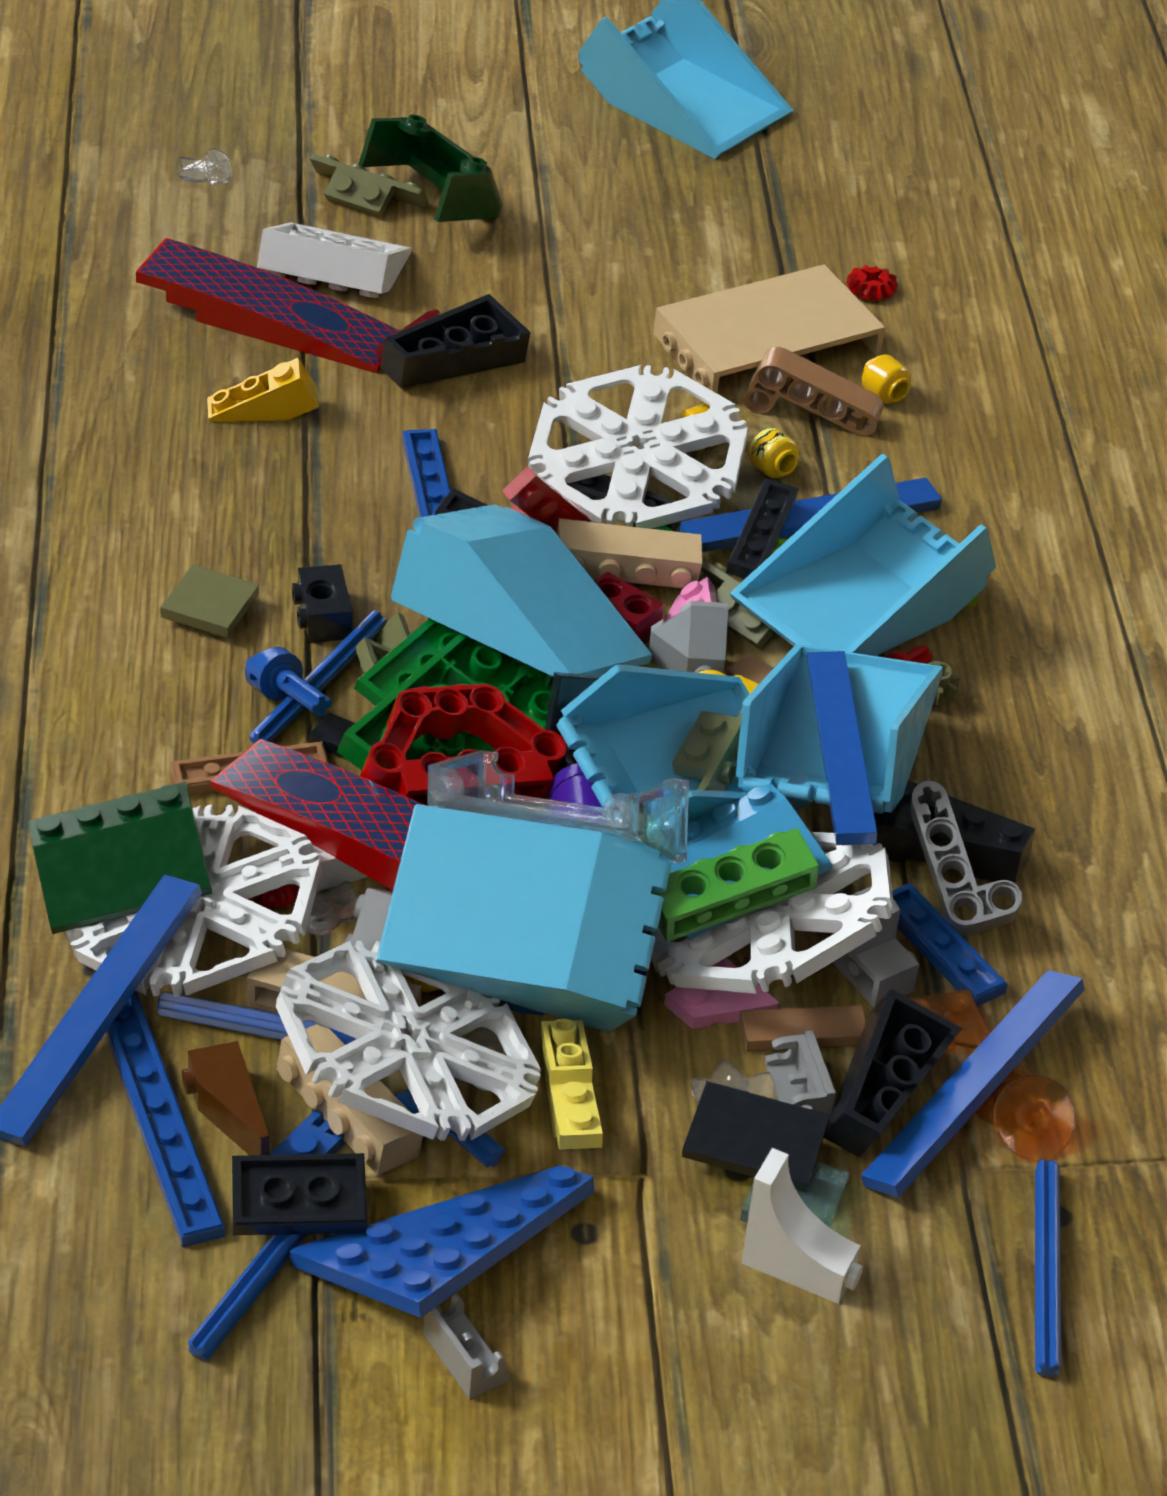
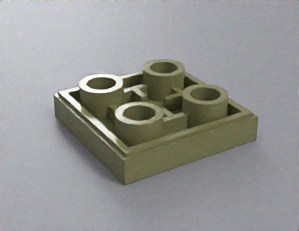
[160,565,259,638]

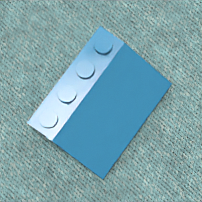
[643,783,833,940]

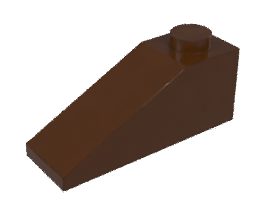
[182,1041,269,1155]

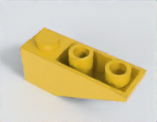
[207,358,319,422]

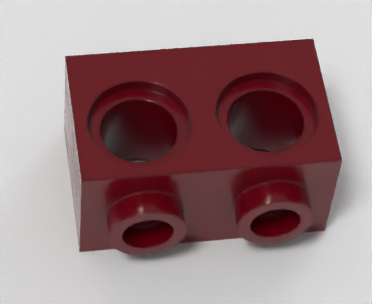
[594,571,664,644]

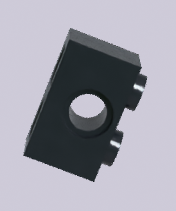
[292,564,353,643]

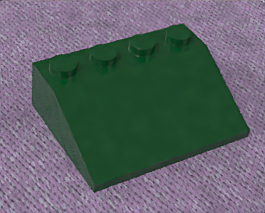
[28,781,213,935]

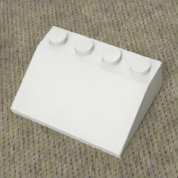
[257,222,411,298]

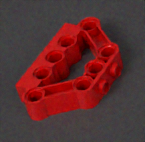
[360,684,567,810]

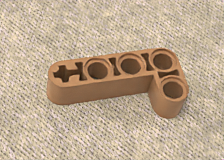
[744,347,884,436]

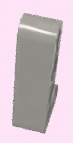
[910,781,1022,936]

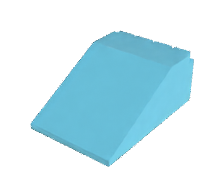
[578,0,793,159]
[730,454,996,656]
[391,504,652,676]
[736,644,943,814]
[556,664,813,845]
[375,804,672,1032]

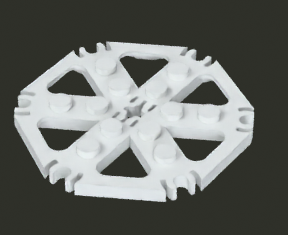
[528,365,748,529]
[65,805,322,996]
[652,832,894,994]
[276,940,541,1141]

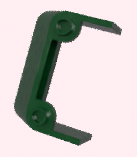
[358,114,503,222]

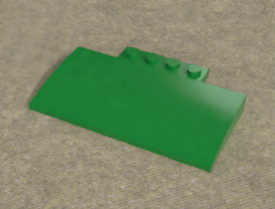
[337,618,553,814]

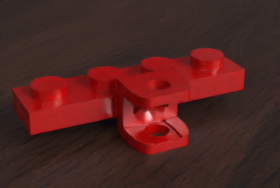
[501,466,591,533]

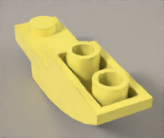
[541,1018,603,1150]

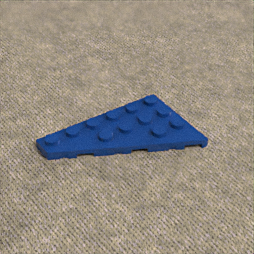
[290,1165,595,1318]

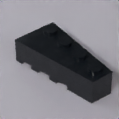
[380,294,531,388]
[873,780,1035,884]
[824,988,963,1157]

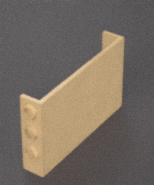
[653,264,885,393]

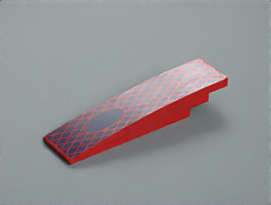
[136,238,400,374]
[210,739,424,891]

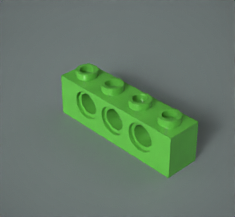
[651,828,819,942]

